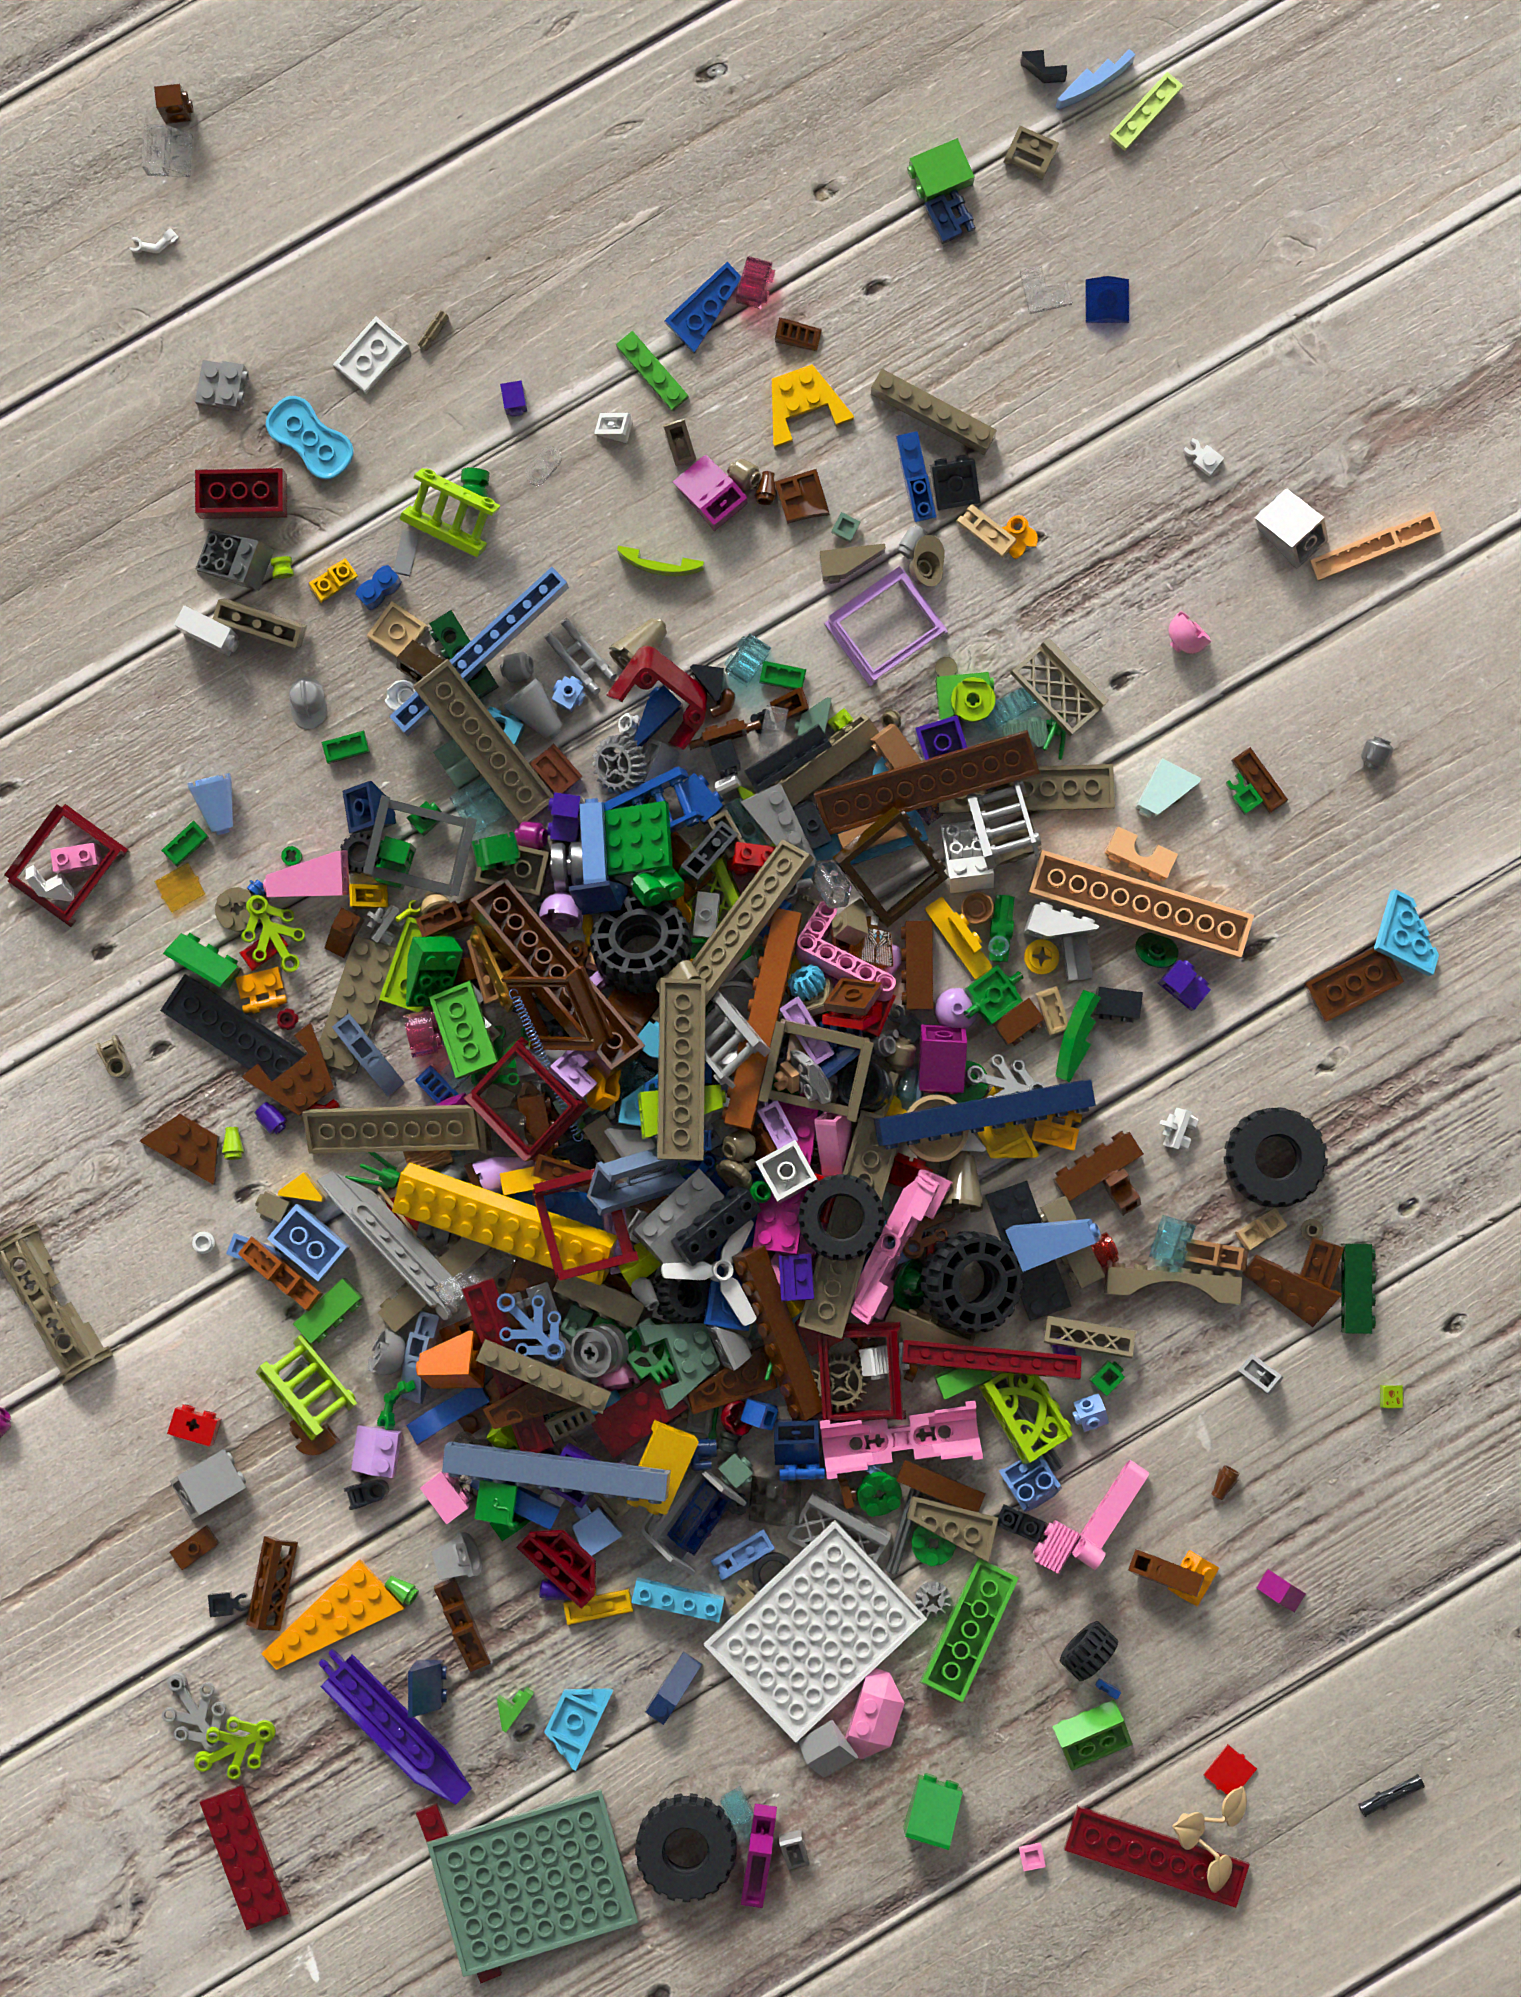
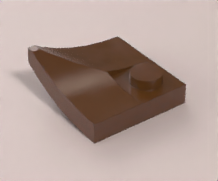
[775,469,830,524]

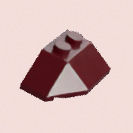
[516,1530,596,1609]

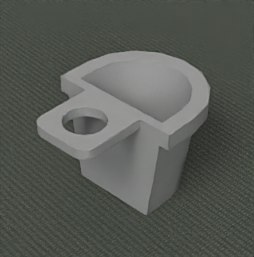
[431,1532,482,1580]

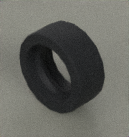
[752,1552,791,1591]

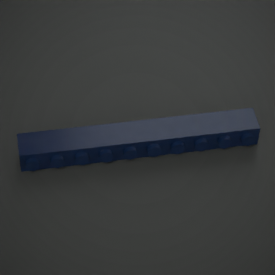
[874,1080,1096,1149]

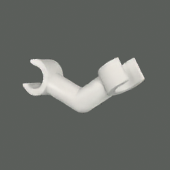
[129,228,179,254]

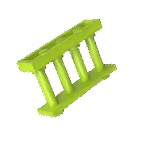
[399,468,501,557]
[256,1335,357,1441]

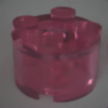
[403,1010,442,1058]

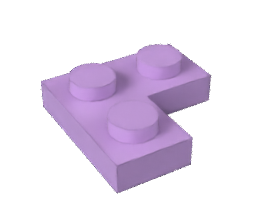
[549,1050,597,1100]

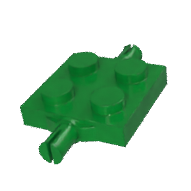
[963,965,1024,1026]

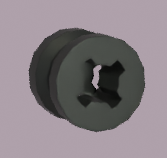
[717,1430,742,1453]

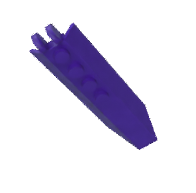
[319,1649,472,1805]

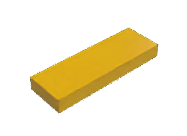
[563,1589,634,1625]

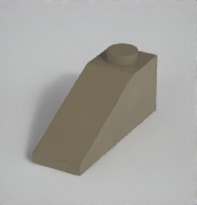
[820,543,886,584]

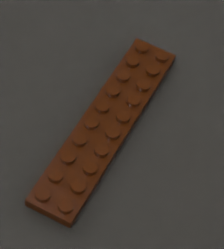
[814,730,1040,835]

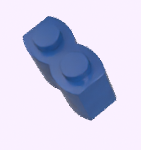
[355,565,402,610]

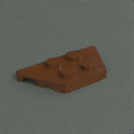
[140,1114,219,1184]

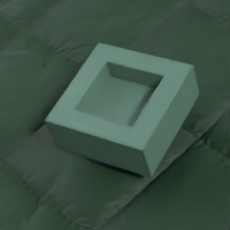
[831,512,861,543]

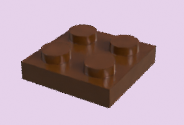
[823,977,883,1016]

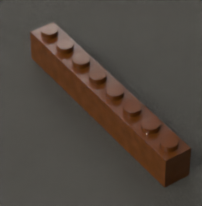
[732,1245,822,1421]

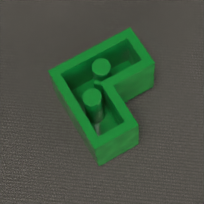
[375,836,416,890]

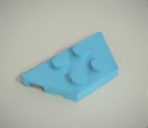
[544,1688,613,1771]

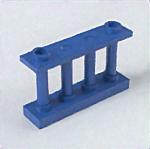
[604,766,705,833]

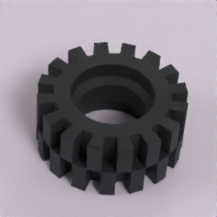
[340,833,381,874]

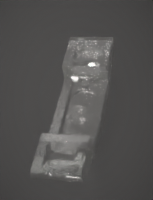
[432,1248,516,1307]

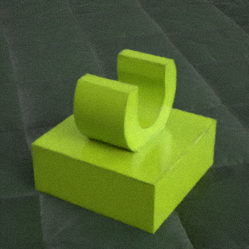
[827,708,854,733]

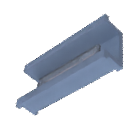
[587,1147,686,1216]

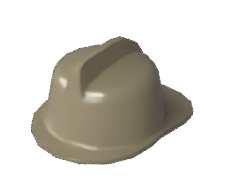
[909,535,945,587]

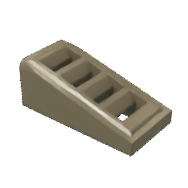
[544,1405,596,1442]

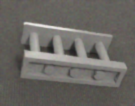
[967,780,1042,870]
[705,990,771,1089]

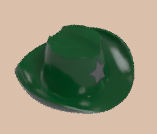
[893,1258,925,1309]

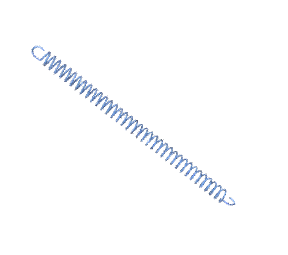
[509,989,583,1142]

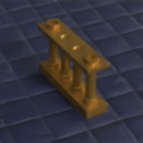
[470,925,534,1012]

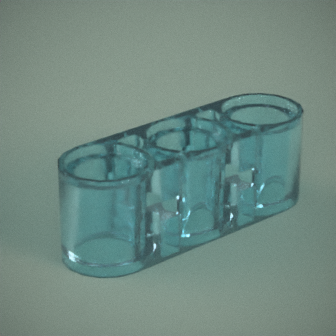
[983,683,1040,731]

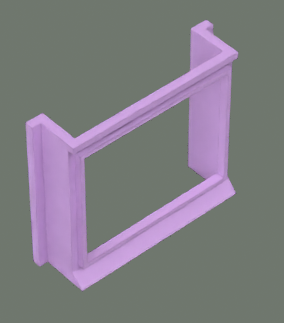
[824,566,948,687]

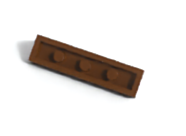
[246,1536,298,1631]

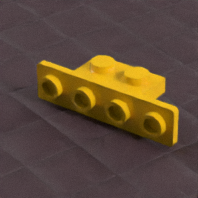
[925,897,993,979]

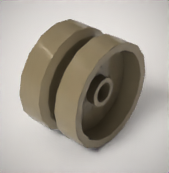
[989,820,1042,866]

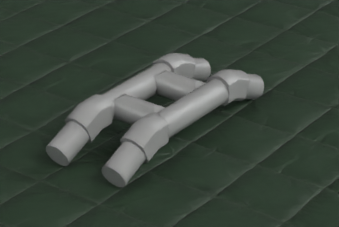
[544,618,617,695]

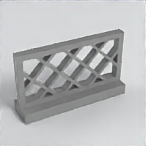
[787,1489,891,1563]

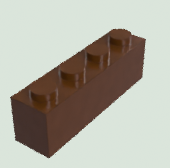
[901,921,933,1010]
[1053,1131,1144,1202]

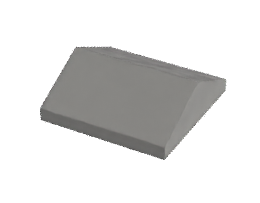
[798,1720,858,1778]

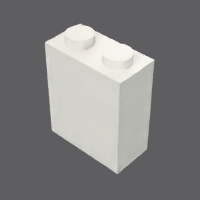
[174,605,239,656]

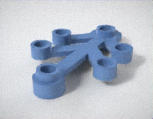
[497,1293,566,1361]

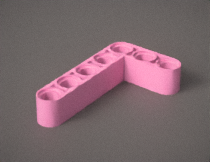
[795,900,896,1001]
[1071,1460,1149,1570]

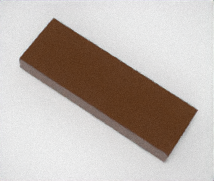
[1231,747,1288,814]

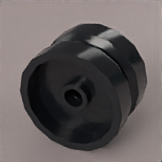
[837,1059,893,1112]

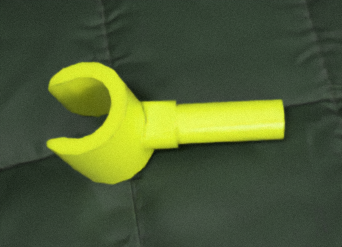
[395,900,421,922]

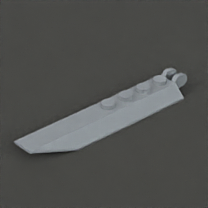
[317,1171,461,1320]

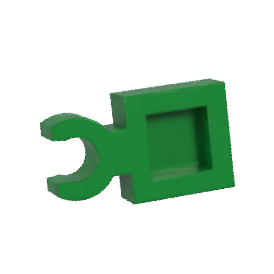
[1226,773,1263,815]

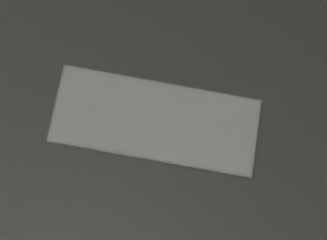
[393,530,419,575]

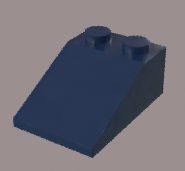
[408,1660,447,1718]

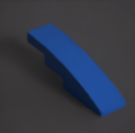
[470,1478,560,1529]

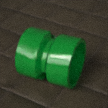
[460,467,490,497]

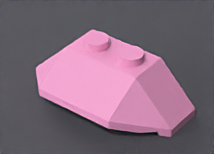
[845,1668,905,1759]

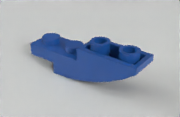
[896,431,936,522]

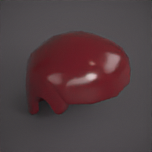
[721,1400,753,1436]

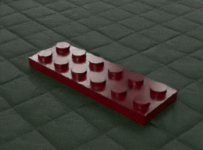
[199,1784,290,1930]

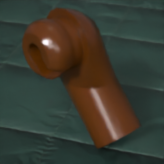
[709,688,736,718]

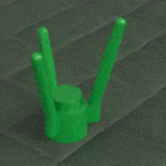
[1043,715,1068,760]
[345,1152,401,1190]

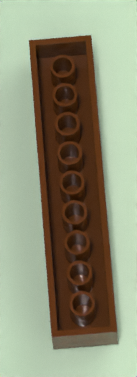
[467,877,645,1080]

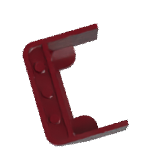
[606,646,707,750]

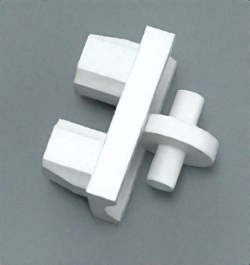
[1159,1108,1198,1149]

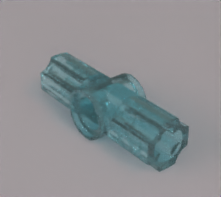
[724,797,768,846]

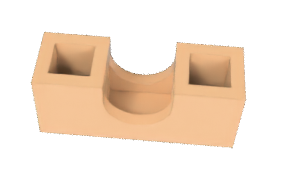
[1104,827,1178,881]

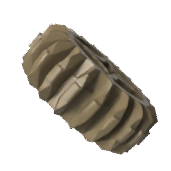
[811,1352,870,1413]

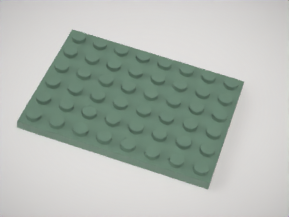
[427,1789,638,1977]

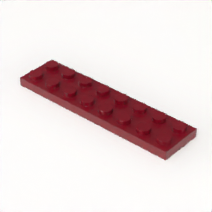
[1063,1805,1250,1908]

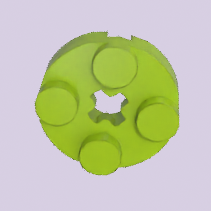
[951,677,995,722]

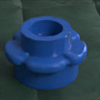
[247,879,266,896]

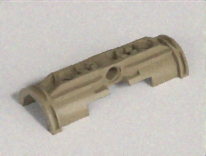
[0,1222,113,1385]

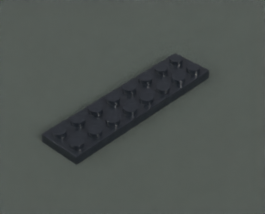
[160,974,332,1081]

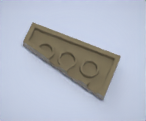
[907,1496,998,1562]

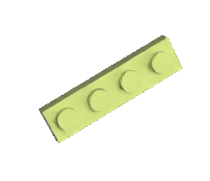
[1109,72,1183,151]

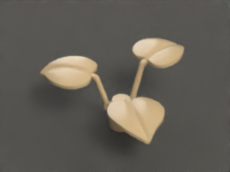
[1172,1786,1247,1893]

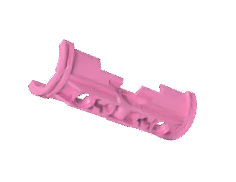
[850,1170,953,1324]
[820,1401,983,1479]

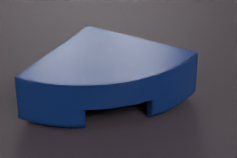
[1095,1678,1121,1700]

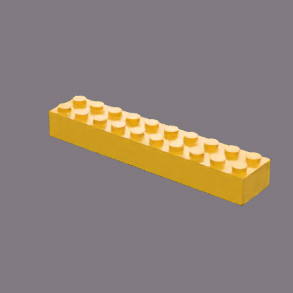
[392,1163,618,1286]

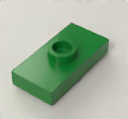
[759,661,806,690]
[321,730,370,764]
[161,820,209,867]

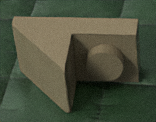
[663,419,697,466]

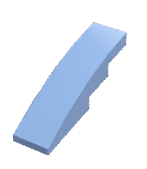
[1056,49,1136,110]

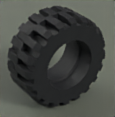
[798,1174,885,1261]

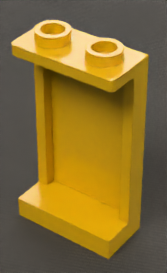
[624,1420,699,1515]

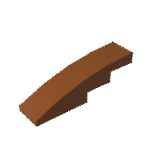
[238,1236,323,1311]

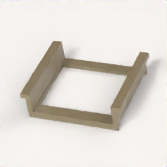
[759,1019,874,1122]

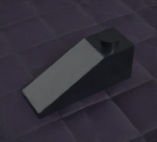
[678,821,738,890]

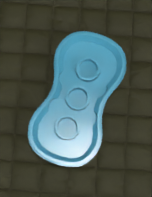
[266,396,354,479]

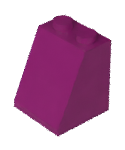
[918,1025,967,1095]

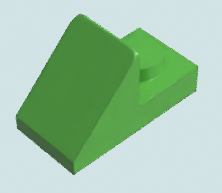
[497,1687,534,1733]

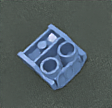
[999,1447,1062,1512]

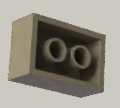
[474,845,551,898]

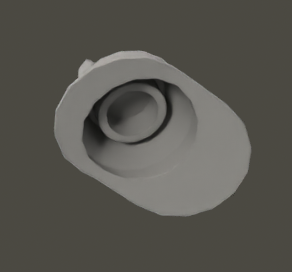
[289,677,326,729]

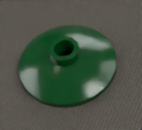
[1135,932,1179,968]

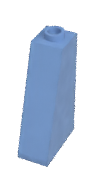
[580,798,610,884]
[1005,1219,1101,1272]

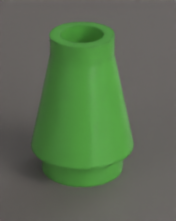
[385,1575,419,1606]

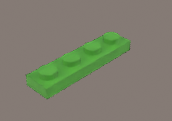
[616,330,689,411]

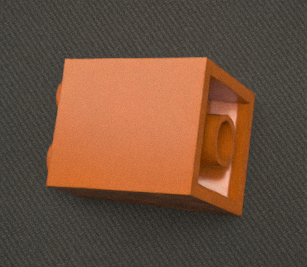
[416,1331,486,1389]

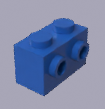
[675,773,724,825]

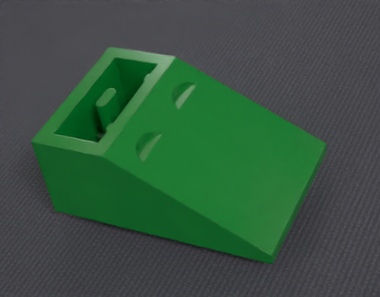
[406,937,463,1007]

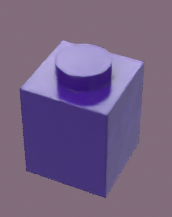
[500,380,528,417]

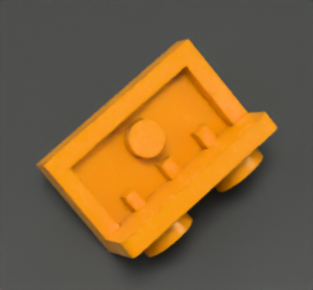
[1168,1550,1219,1607]

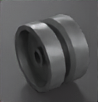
[550,841,584,892]
[570,1324,629,1377]

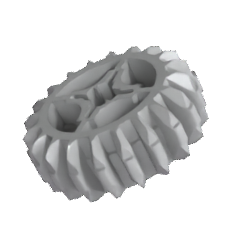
[592,734,648,794]

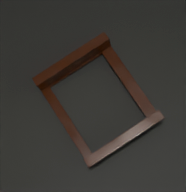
[501,966,613,1051]

